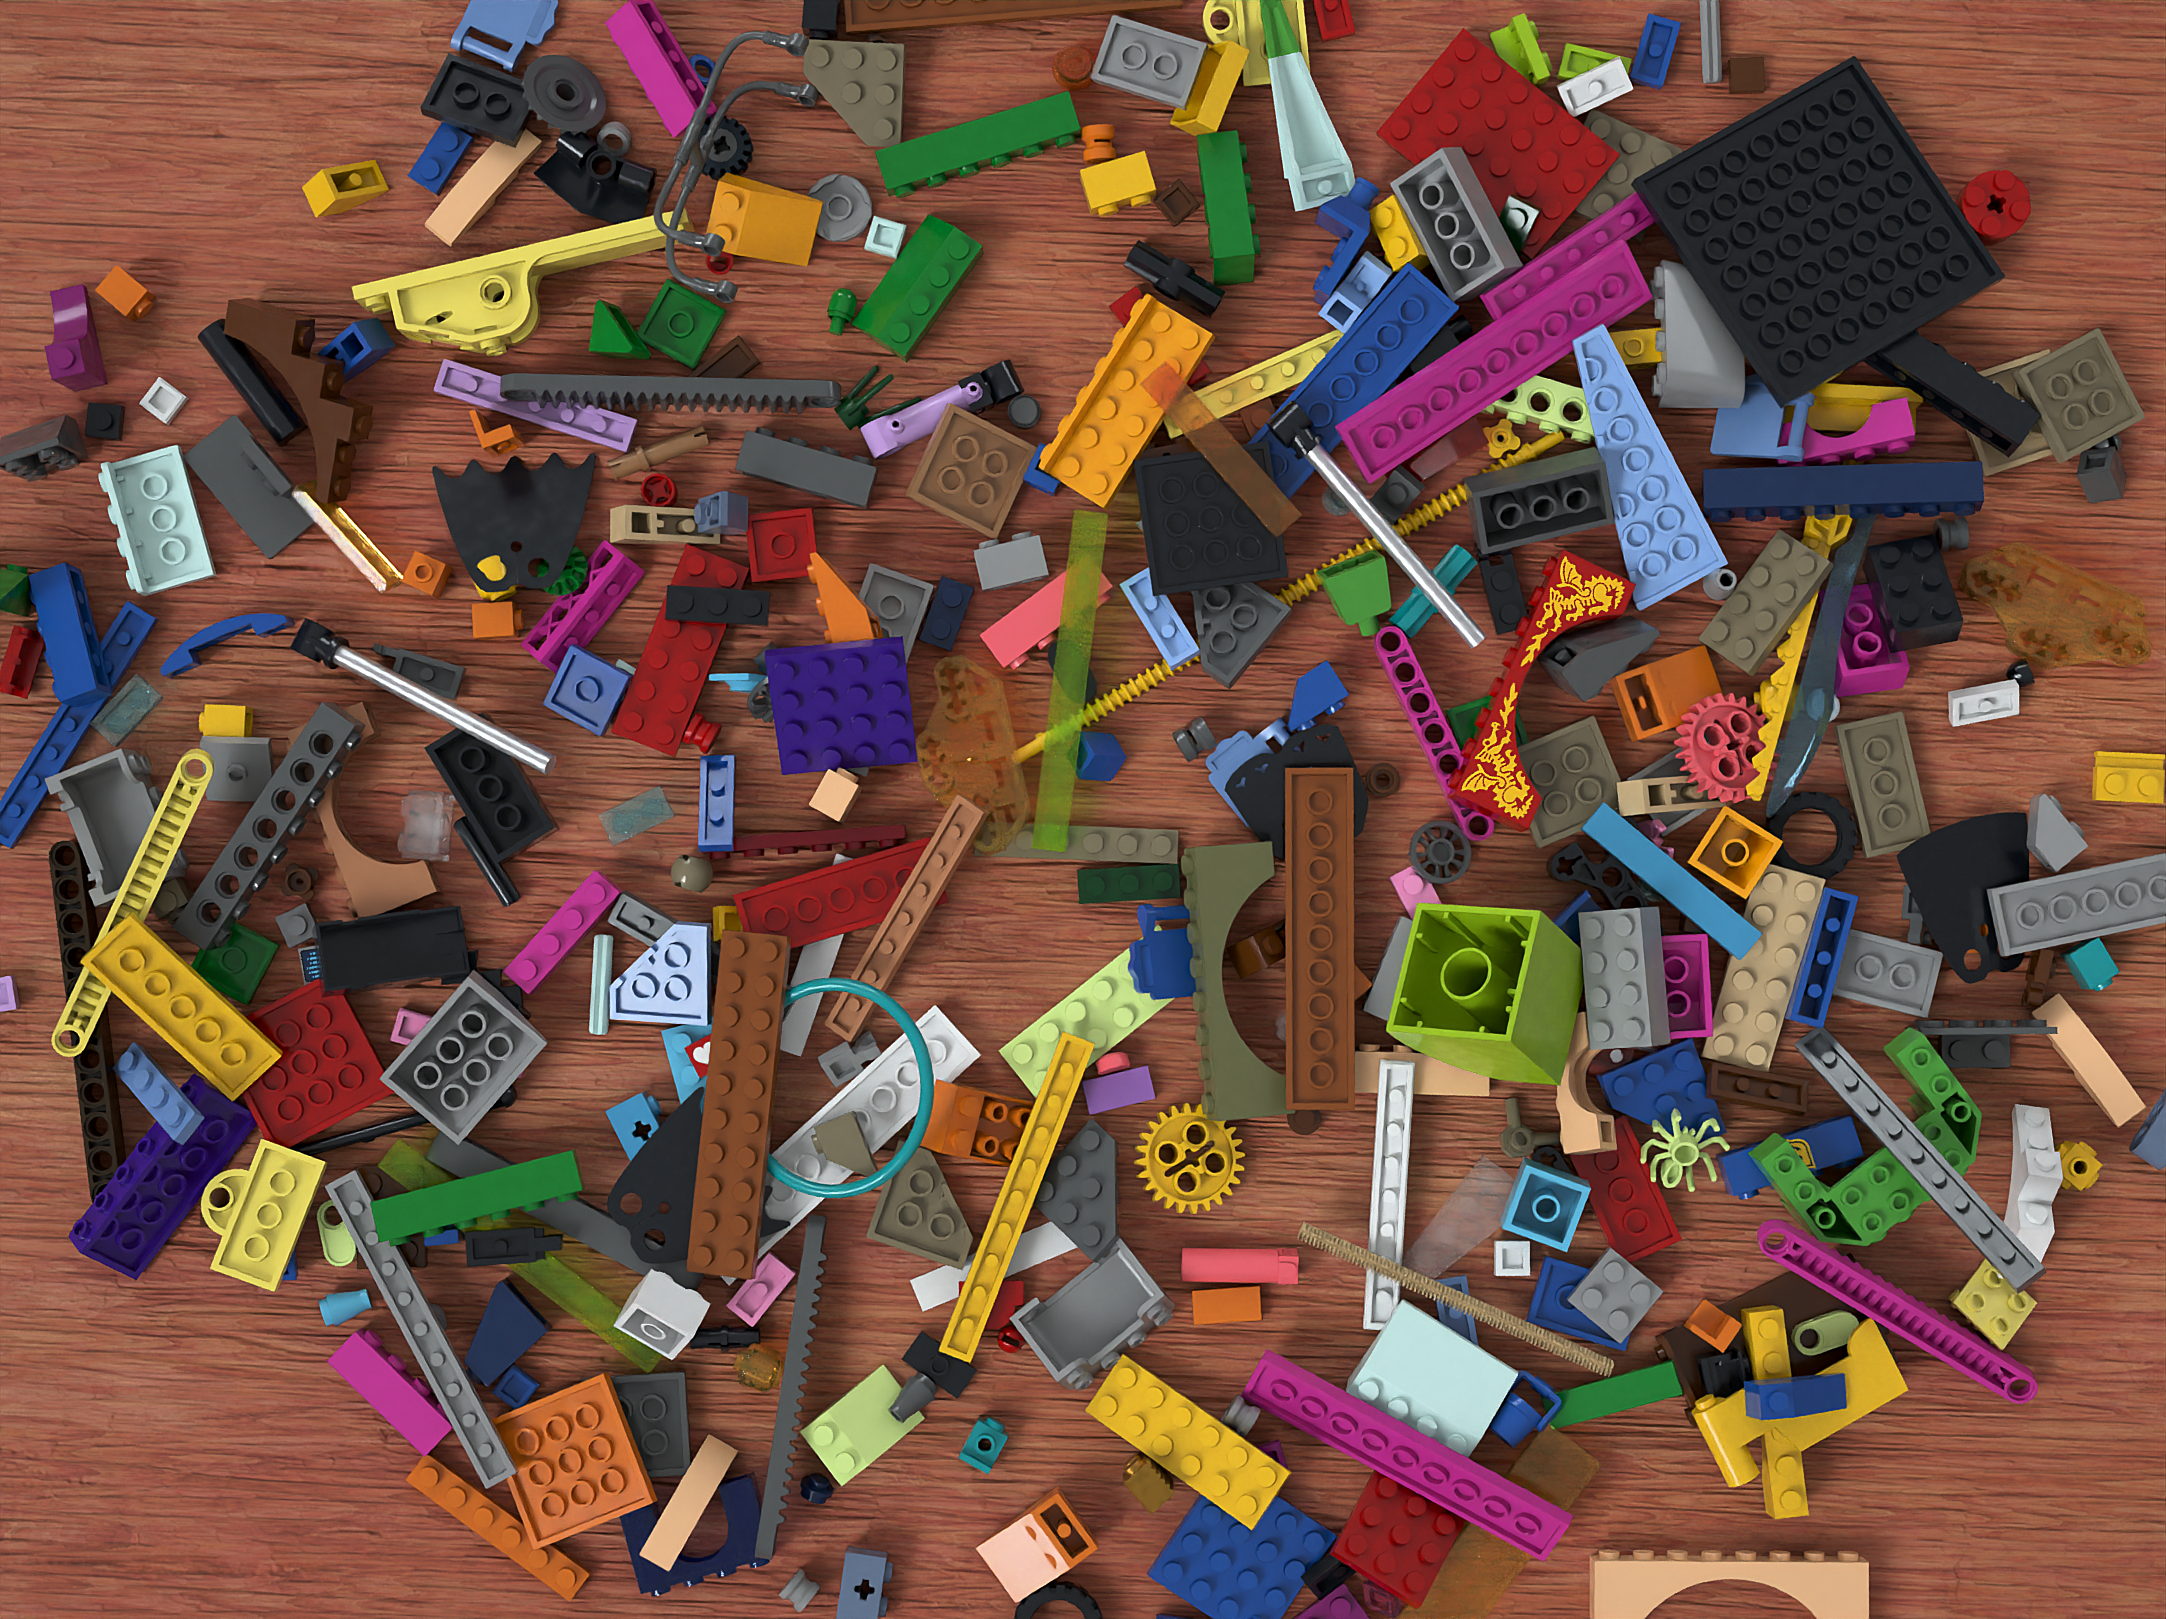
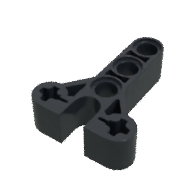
[1546,816,1665,936]

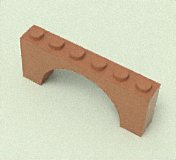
[285,702,443,918]

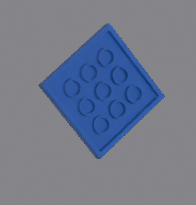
[1147,1494,1336,1619]

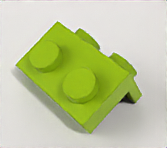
[1489,13,1552,88]

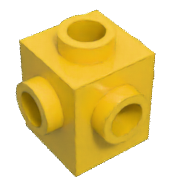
[2054,1141,2102,1191]

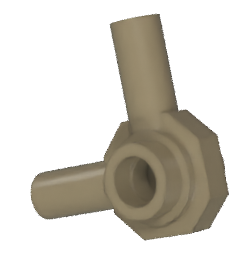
[1500,1098,1560,1158]

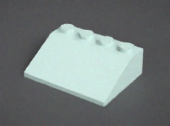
[1346,1299,1519,1458]

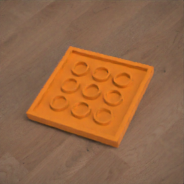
[491,1372,658,1550]

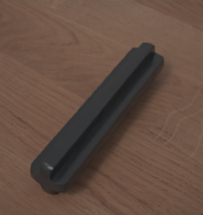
[454,816,521,907]

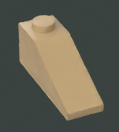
[610,505,720,545]
[1617,773,1726,816]

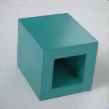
[2060,937,2120,992]

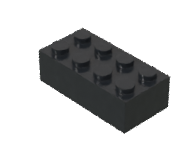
[425,712,560,865]

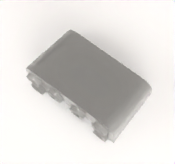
[1649,260,1745,408]
[1009,1235,1175,1391]

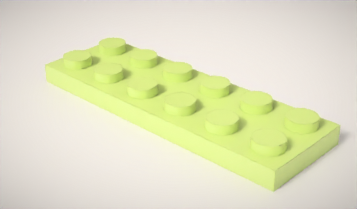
[999,925,1174,1098]

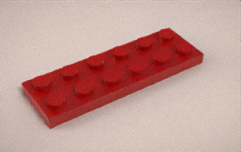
[611,544,750,758]
[733,837,949,950]

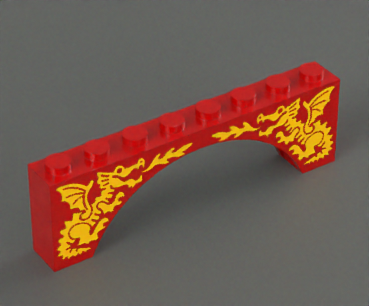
[1447,549,1636,832]

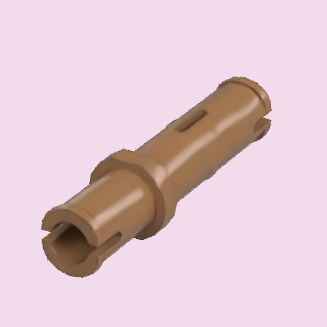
[607,425,710,481]

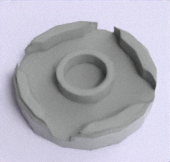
[808,174,872,242]

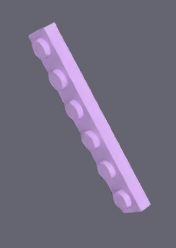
[433,359,638,453]

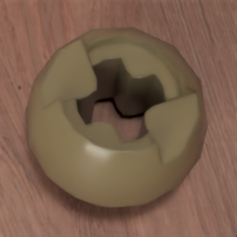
[671,854,713,893]

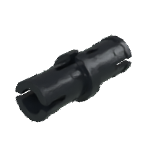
[690,1324,760,1352]

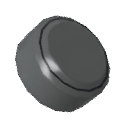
[1008,394,1041,430]

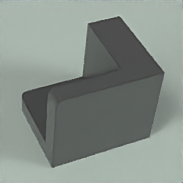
[2077,446,2127,503]

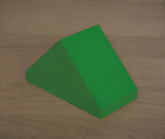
[589,299,652,360]

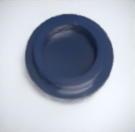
[800,1473,834,1504]

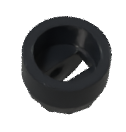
[2006,658,2035,688]

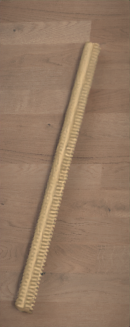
[1297,1222,1614,1377]

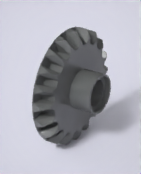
[521,55,606,136]

